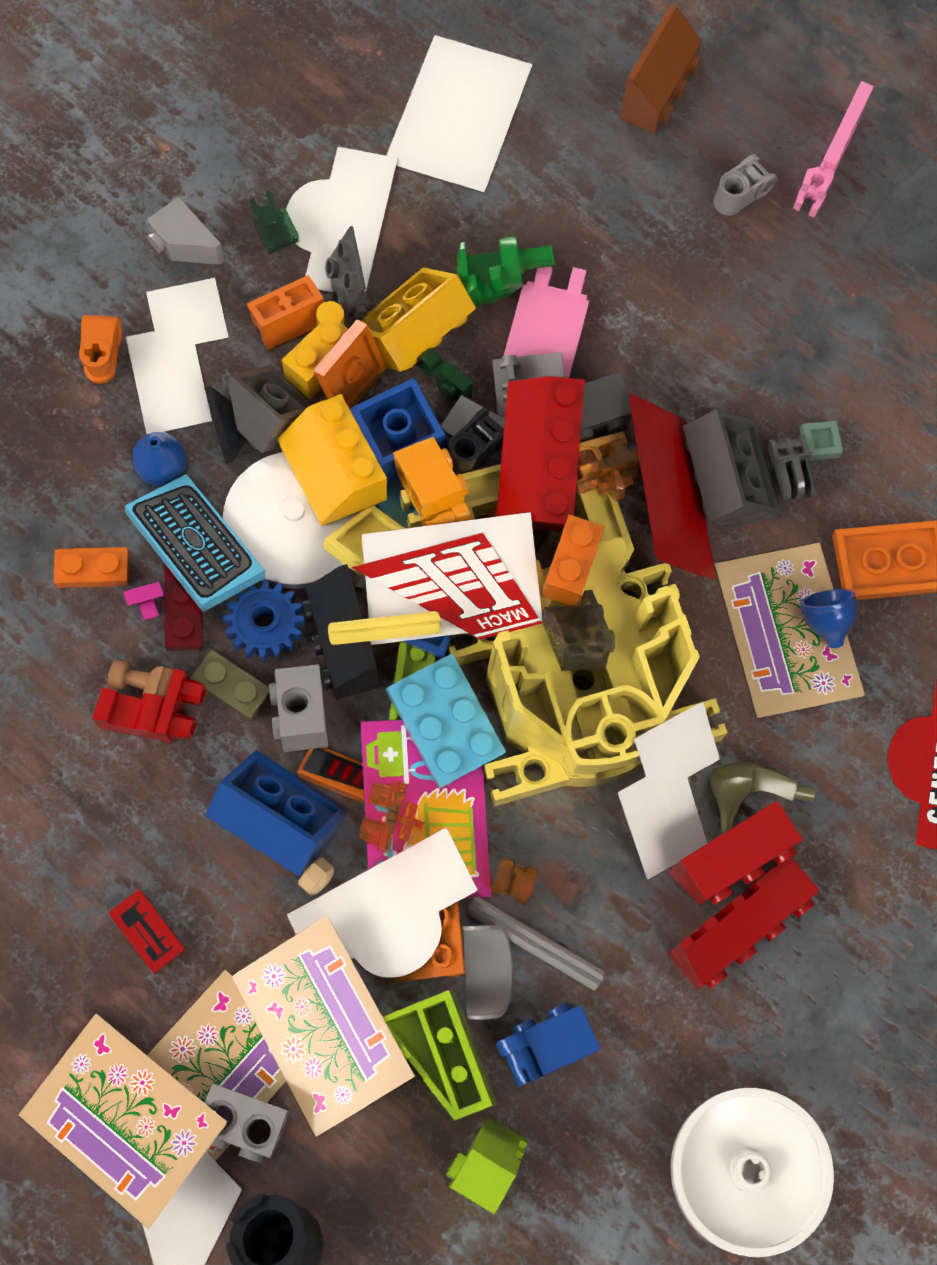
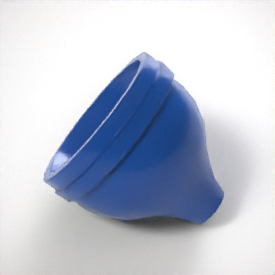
[132,432,187,486]
[800,589,857,648]

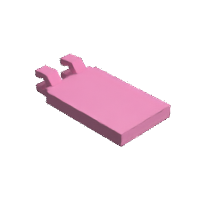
[793,81,874,218]
[503,266,589,378]

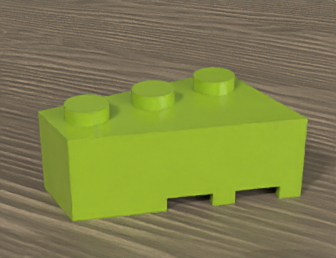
[383,990,497,1120]
[446,1116,529,1215]

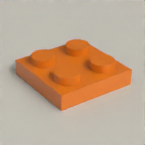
[313,320,387,409]

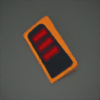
[297,748,365,805]

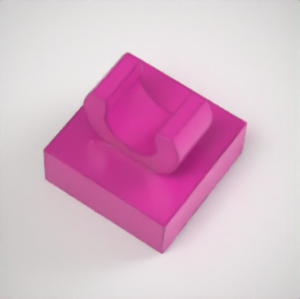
[124,581,165,620]

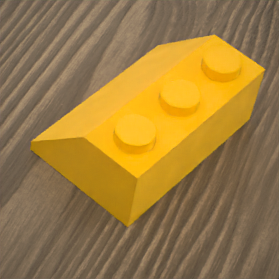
[359,267,476,372]
[277,394,387,526]

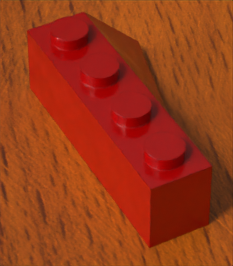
[668,857,820,990]

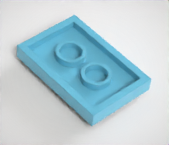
[385,653,506,789]

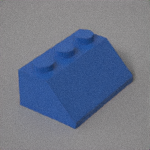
[205,750,349,877]

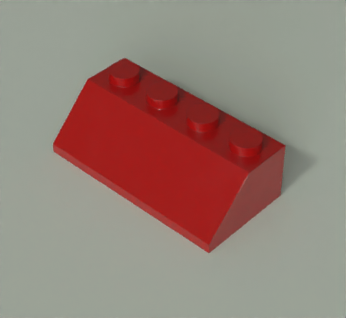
[496,376,585,532]

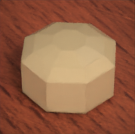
[298,857,334,896]

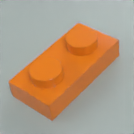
[54,547,130,588]

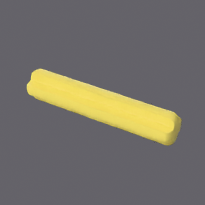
[328,611,441,645]

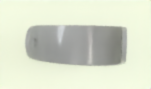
[463,924,513,1020]

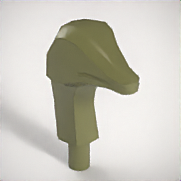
[710,762,815,832]

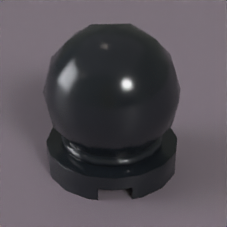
[226,1194,325,1265]

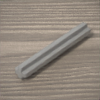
[466,897,605,990]

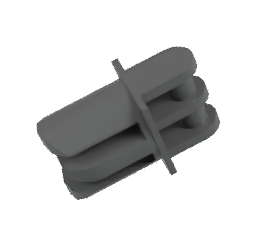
[768,435,817,502]

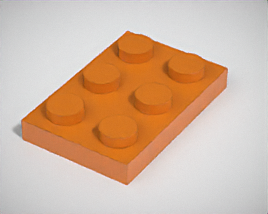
[832,520,937,600]

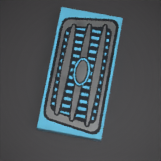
[124,474,265,612]

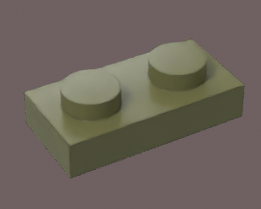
[190,649,270,722]

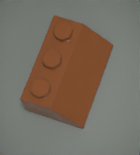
[620,4,702,134]

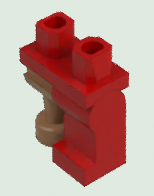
[92,659,207,744]

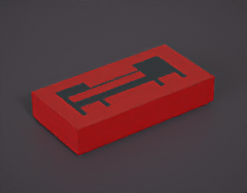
[108,889,187,975]

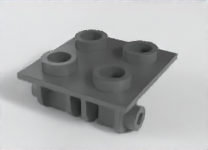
[325,226,369,318]

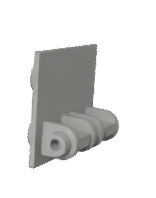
[492,352,564,419]

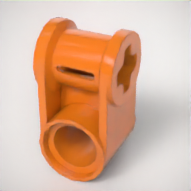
[79,315,122,384]

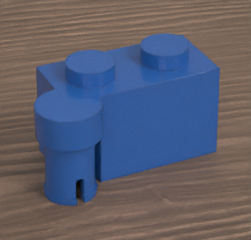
[495,1003,601,1087]

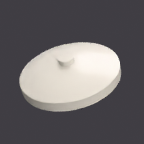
[223,452,363,589]
[671,1088,834,1257]

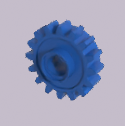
[223,580,305,662]

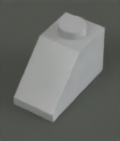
[146,197,224,265]

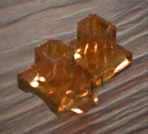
[576,439,640,501]
[358,781,425,853]

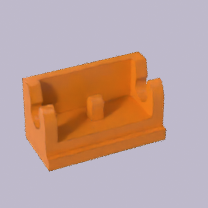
[247,275,324,351]

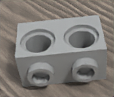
[205,1083,290,1163]

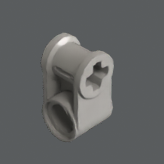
[713,154,778,216]

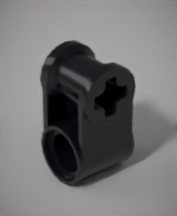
[448,408,504,475]

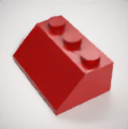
[669,800,803,905]

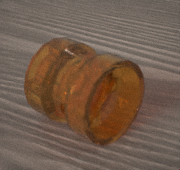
[490,856,539,906]

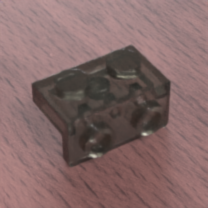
[542,590,615,671]

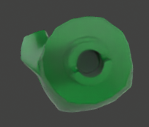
[456,235,555,307]

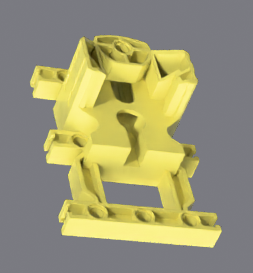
[400,431,727,807]

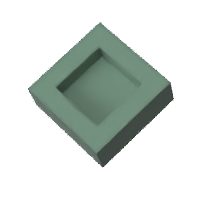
[800,420,843,461]

